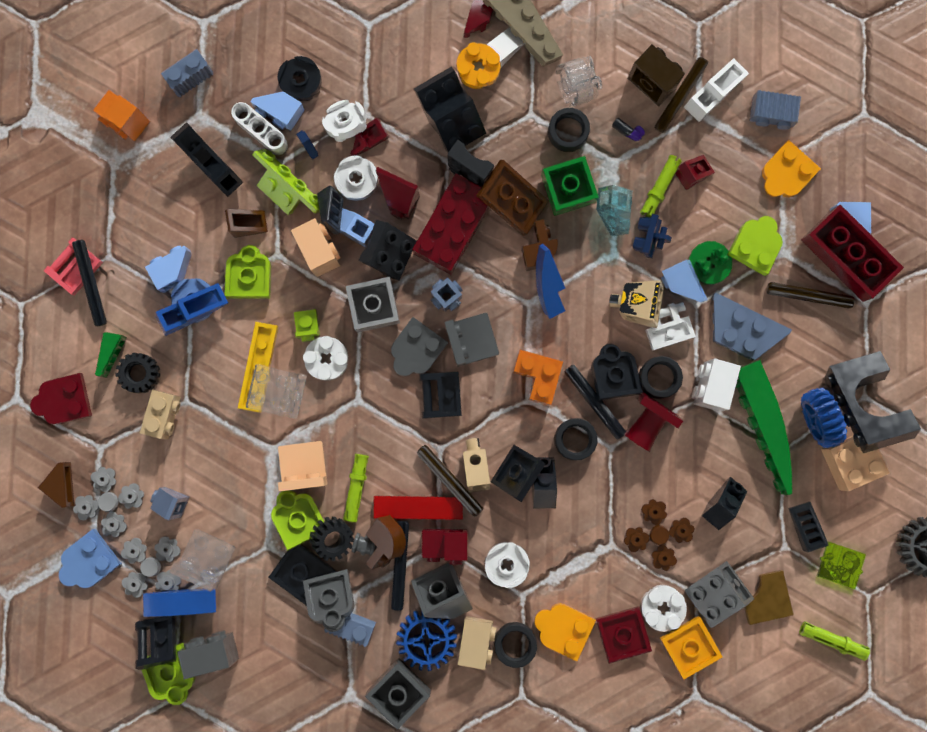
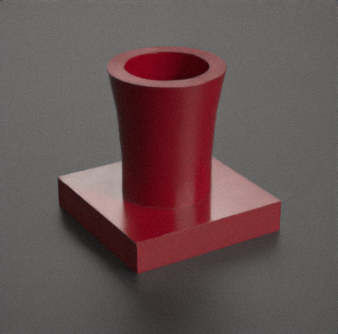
[624,392,683,452]

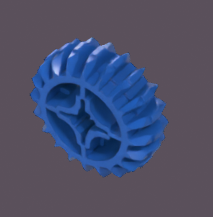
[801,388,847,448]
[396,610,457,671]

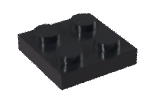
[490,445,546,502]

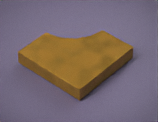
[744,570,794,625]

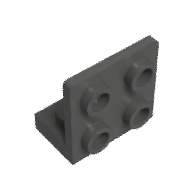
[445,313,499,367]
[685,561,754,628]

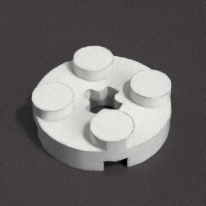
[322,100,367,142]
[334,156,378,201]
[303,336,348,380]
[485,542,530,588]
[640,585,687,632]

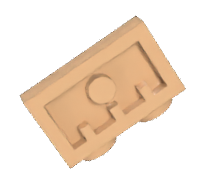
[278,441,327,491]

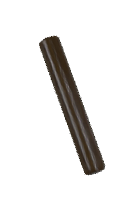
[654,57,708,133]
[766,282,855,308]
[417,445,483,517]

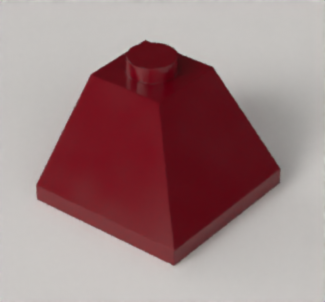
[376,167,420,220]

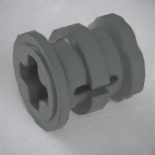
[351,533,377,556]

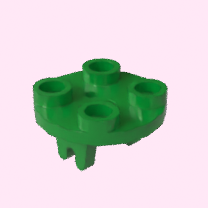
[688,241,732,285]

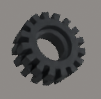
[115,353,160,393]
[310,516,354,561]

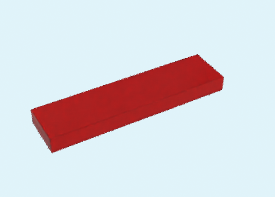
[373,496,463,520]

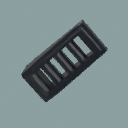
[317,186,343,235]
[788,501,829,552]

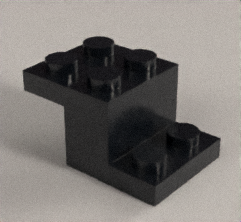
[414,67,487,153]

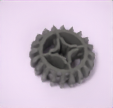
[895,517,927,578]

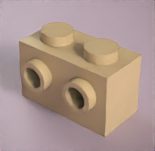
[140,390,181,439]
[458,616,496,670]

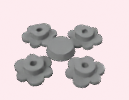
[73,467,144,537]
[121,536,181,598]

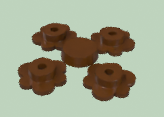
[624,499,695,571]

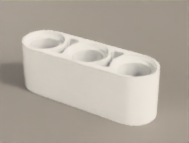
[231,102,288,155]

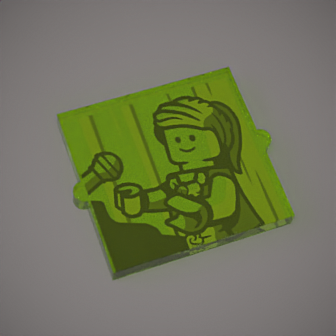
[817,541,866,589]

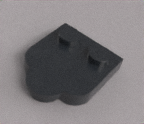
[591,344,643,401]

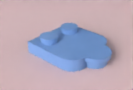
[59,529,122,588]

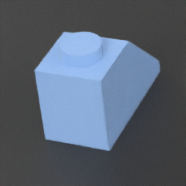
[661,260,708,302]

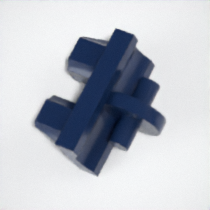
[633,214,672,259]

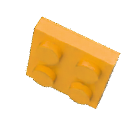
[660,616,723,679]

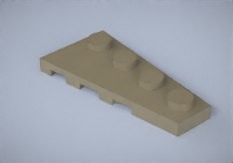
[482,0,563,67]

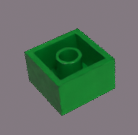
[541,156,599,216]

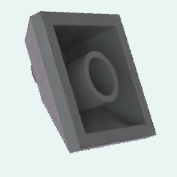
[411,562,473,619]

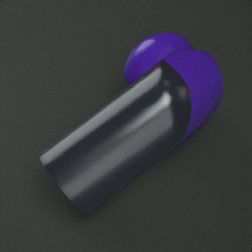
[612,118,645,141]

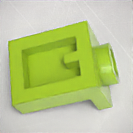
[294,309,320,342]

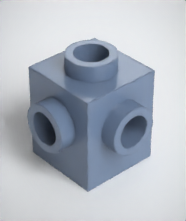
[431,278,463,312]

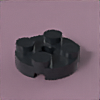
[277,56,322,101]

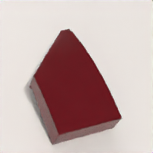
[463,0,493,38]
[350,117,389,156]

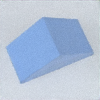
[829,202,871,234]

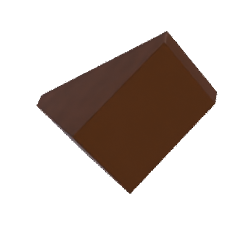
[225,209,268,238]
[38,462,75,508]

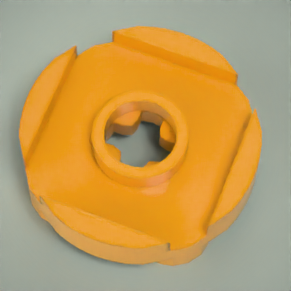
[456,42,500,89]

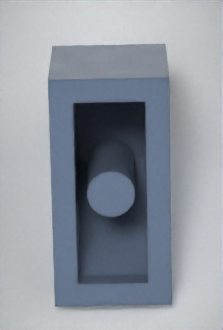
[150,487,189,520]

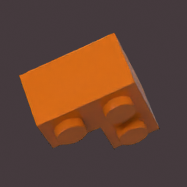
[93,90,150,142]
[513,350,563,406]

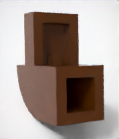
[521,219,558,271]
[366,515,406,570]

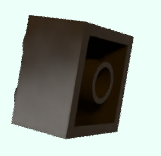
[627,44,685,107]

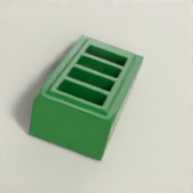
[95,332,127,378]

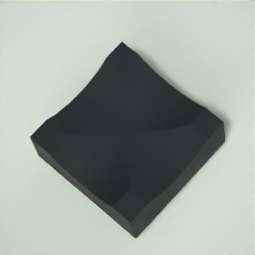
[447,140,494,187]
[358,220,417,281]

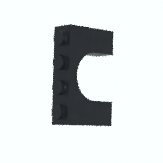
[825,351,921,453]

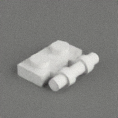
[645,302,696,351]

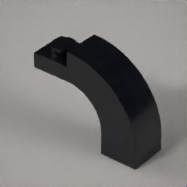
[170,122,243,197]

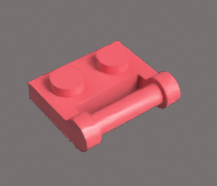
[43,237,103,296]

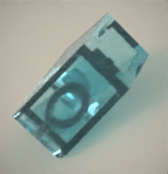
[596,185,633,236]

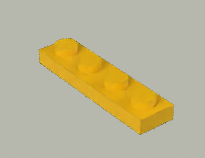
[238,321,279,413]

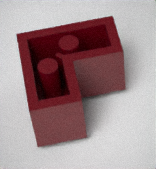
[422,529,467,565]

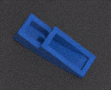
[536,244,565,319]
[155,283,228,336]
[143,588,216,617]

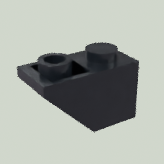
[532,457,557,509]
[702,477,747,530]

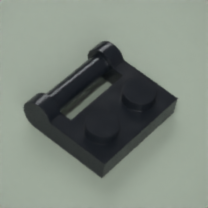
[419,371,462,419]
[135,616,176,670]

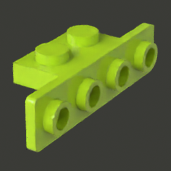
[252,149,320,215]

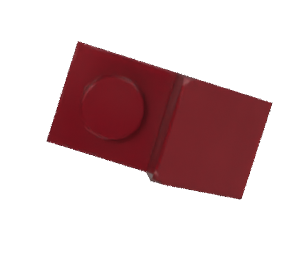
[675,155,715,190]

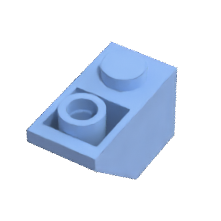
[251,92,305,131]
[340,208,374,248]
[145,246,192,293]

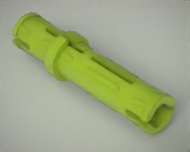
[640,155,682,218]
[343,453,369,522]
[799,621,870,661]

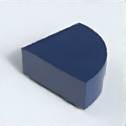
[296,130,318,160]

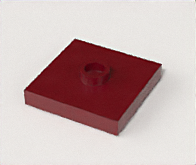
[595,606,652,664]

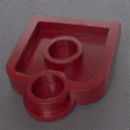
[30,373,92,424]

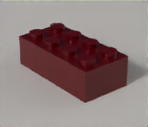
[412,173,490,275]
[801,204,904,302]

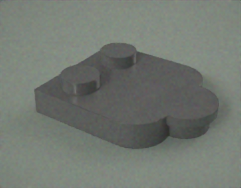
[391,317,448,376]
[303,569,355,632]

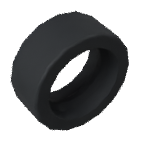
[548,108,590,152]
[639,356,683,399]
[554,418,598,460]
[494,622,537,668]

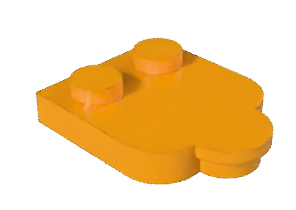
[762,140,821,198]
[534,603,596,661]

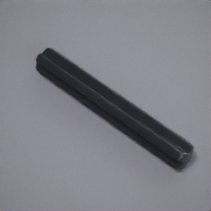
[72,240,107,327]
[564,365,626,440]
[391,521,409,611]

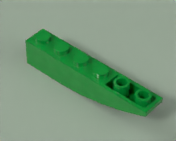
[735,360,792,495]

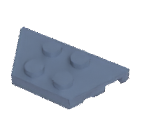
[712,292,792,361]

